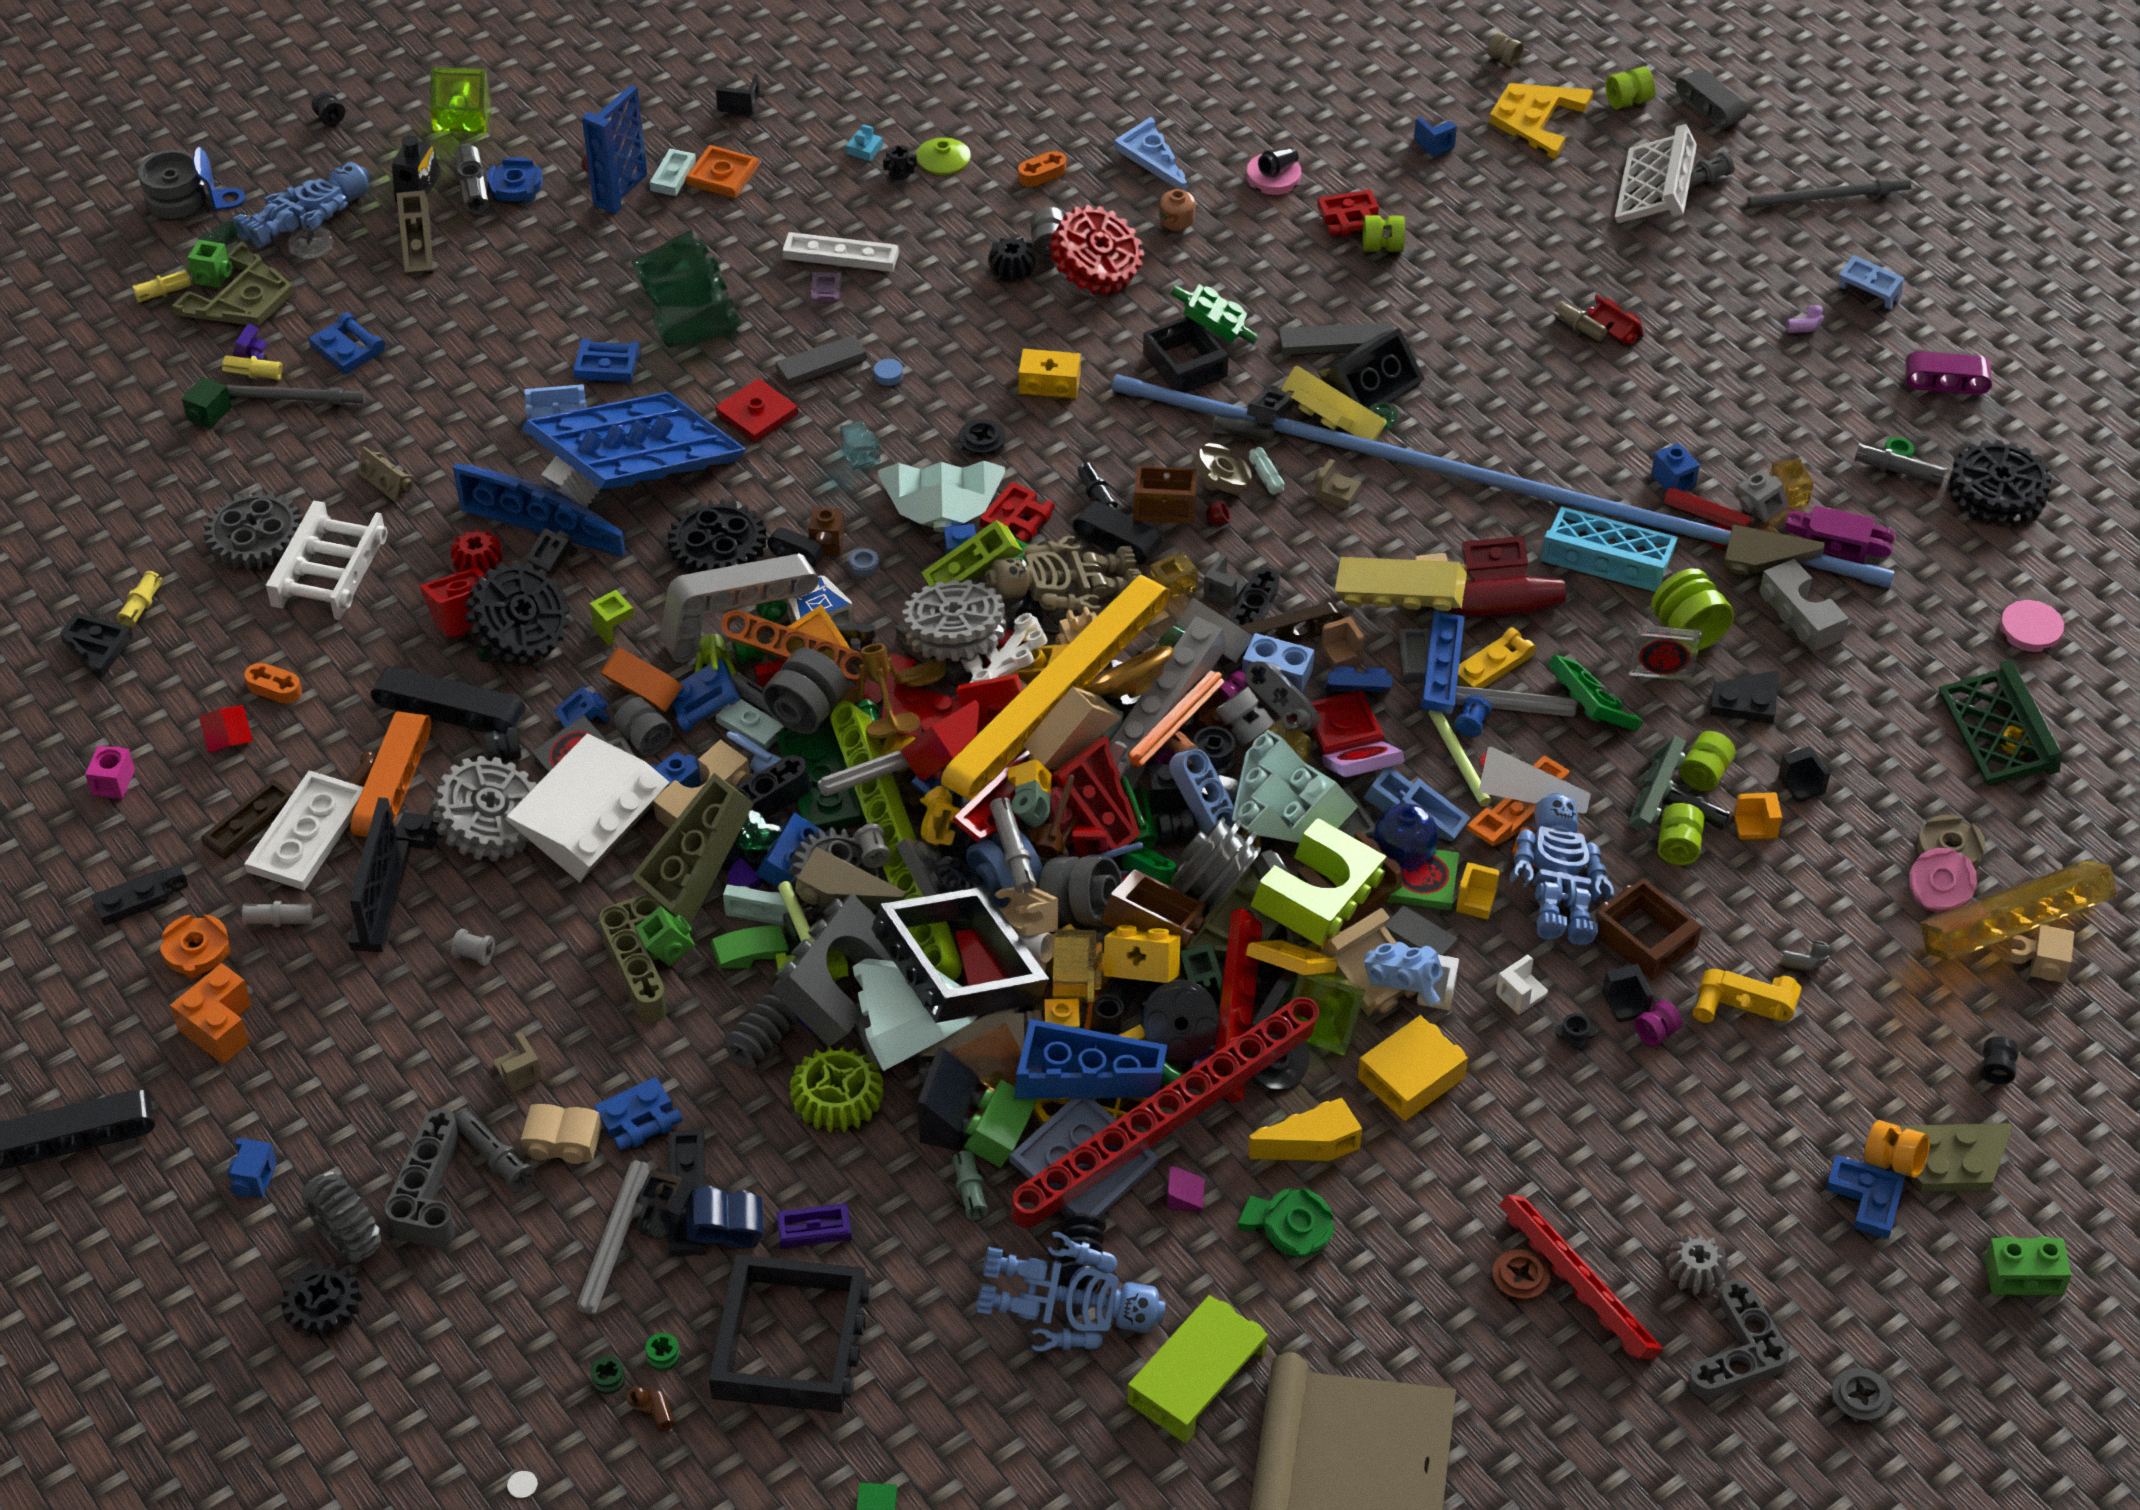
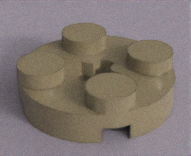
[1192,443,1252,496]
[1917,815,1986,870]

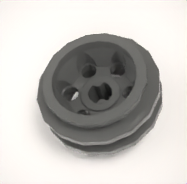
[1171,817,1261,912]

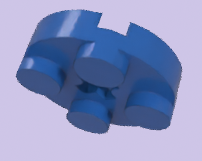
[487,157,543,203]

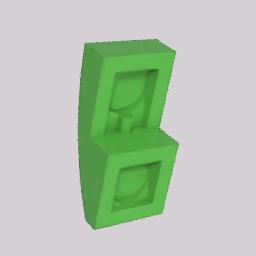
[710,925,789,969]

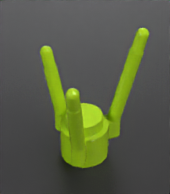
[694,634,736,677]

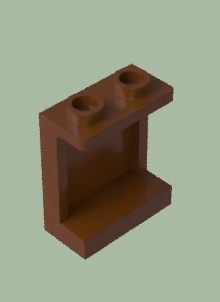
[1298,831,1403,931]

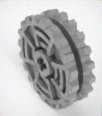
[902,579,1006,661]
[432,756,537,861]

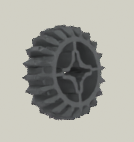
[301,1171,381,1264]

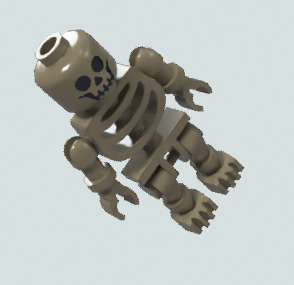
[985,536,1142,616]

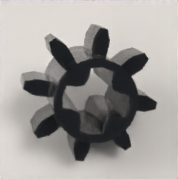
[883,145,917,180]

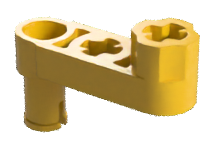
[1693,969,1802,1023]

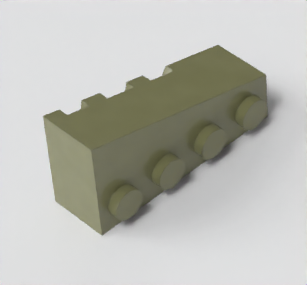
[631,773,754,925]

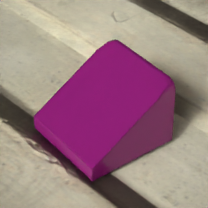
[1167,1166,1205,1211]

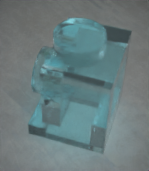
[840,420,881,471]

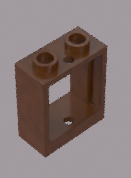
[1133,466,1197,524]
[1100,869,1206,949]
[1595,878,1702,981]

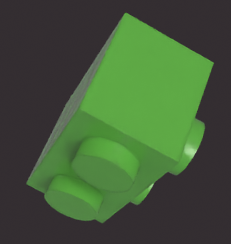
[964,1079,1037,1168]
[1984,1236,2072,1295]

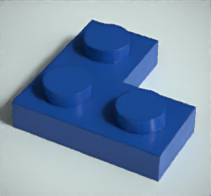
[1826,1155,1906,1239]

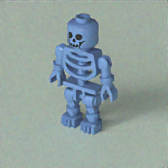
[233,162,370,248]
[1510,793,1614,945]
[976,1232,1165,1351]

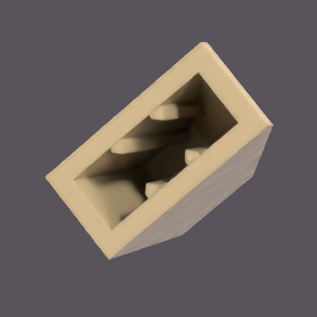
[1023,686,1121,770]

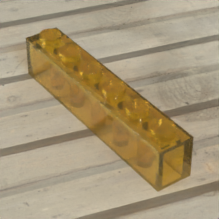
[1920,859,2117,961]

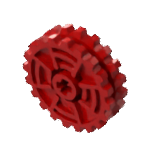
[1049,205,1144,296]

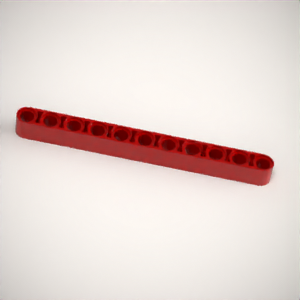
[1011,997,1319,1228]

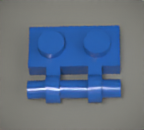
[594,1077,683,1151]

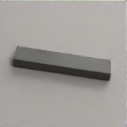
[1279,322,1394,355]

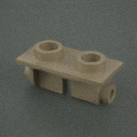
[357,446,414,502]

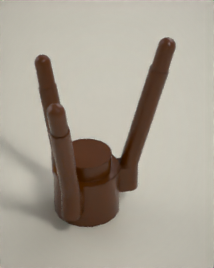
[1029,775,1079,859]

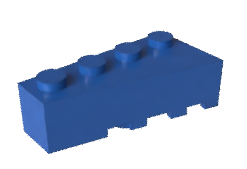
[1014,1019,1167,1099]

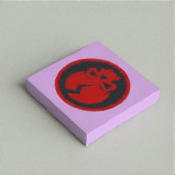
[1322,741,1405,777]

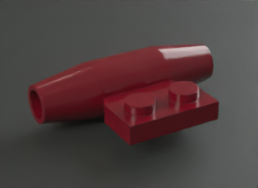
[1441,536,1566,617]

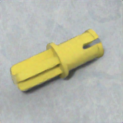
[132,270,191,303]
[222,356,282,380]

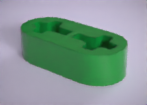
[1120,847,1176,885]

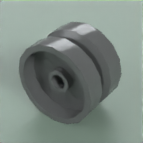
[138,149,207,219]

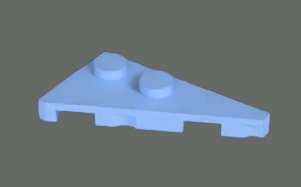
[1114,117,1188,191]

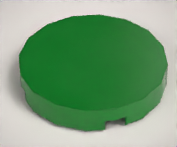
[1263,1188,1334,1258]

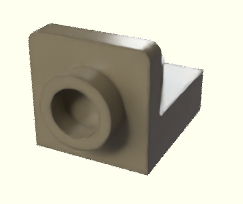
[1314,459,1362,509]

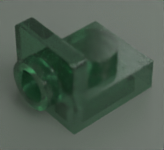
[736,810,782,851]

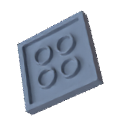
[1009,1098,1159,1217]

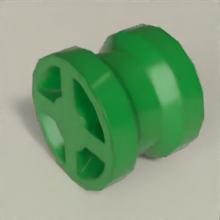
[731,637,764,665]

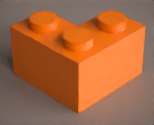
[170,963,252,1065]

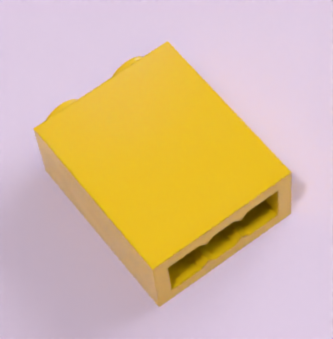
[1358,1015,1468,1121]

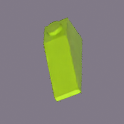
[921,520,1023,587]

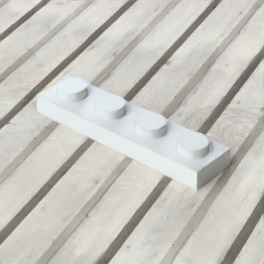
[782,232,899,272]

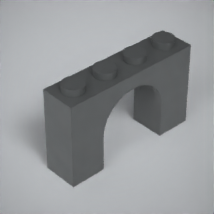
[771,893,892,1046]

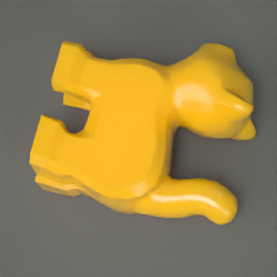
[920,786,961,845]

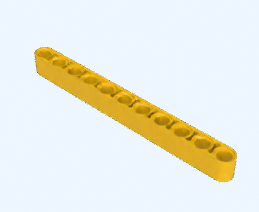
[941,575,1170,800]

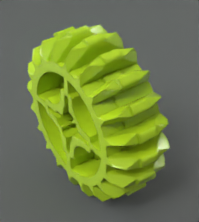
[790,1045,884,1134]

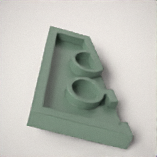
[1628,735,1686,831]

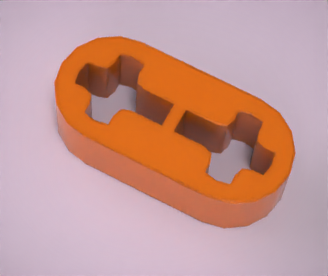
[1018,151,1066,187]
[244,663,302,704]

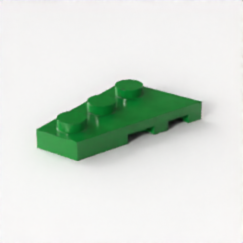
[1548,654,1644,732]

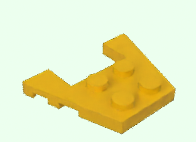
[1489,83,1594,159]

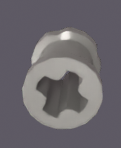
[855,823,891,868]
[451,928,495,966]

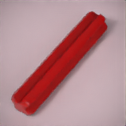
[1664,488,1751,528]

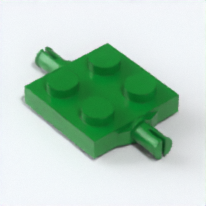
[1170,284,1260,345]

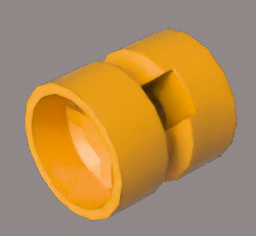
[1864,1120,1930,1178]

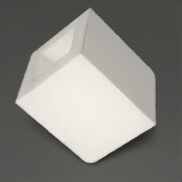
[1417,955,1459,1011]
[1496,955,1548,1015]

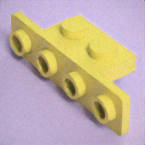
[1282,366,1386,441]

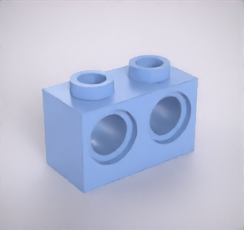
[1242,633,1314,693]

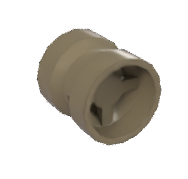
[1487,32,1524,67]

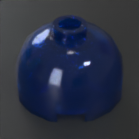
[1373,803,1438,869]

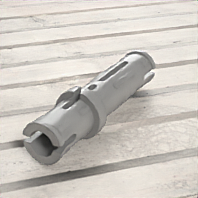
[989,797,1037,893]

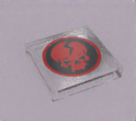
[1629,625,1701,681]

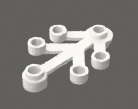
[961,613,1048,683]

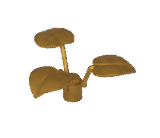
[829,643,946,738]

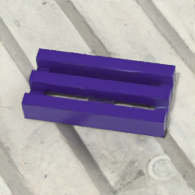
[776,1203,852,1248]

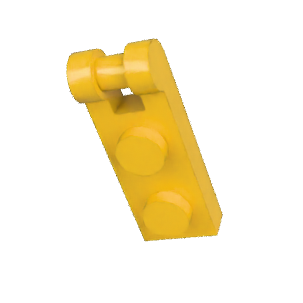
[1457,627,1537,689]

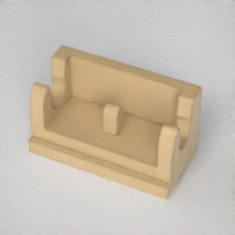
[994,885,1058,936]

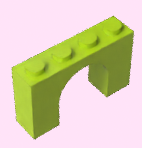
[1251,818,1386,946]

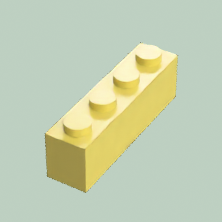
[1335,557,1467,611]

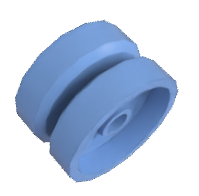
[966,831,1043,908]

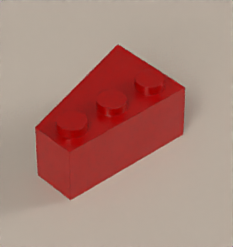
[1051,736,1140,851]

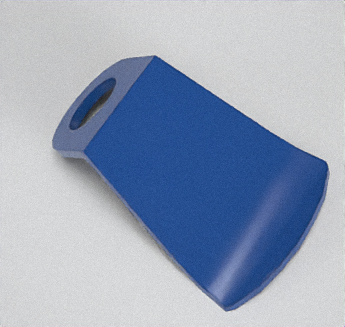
[192,147,245,210]

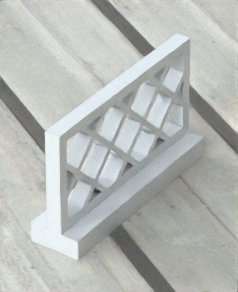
[1615,124,1697,223]

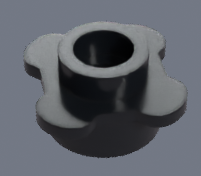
[1555,1013,1596,1049]

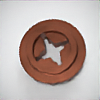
[1492,1249,1550,1303]

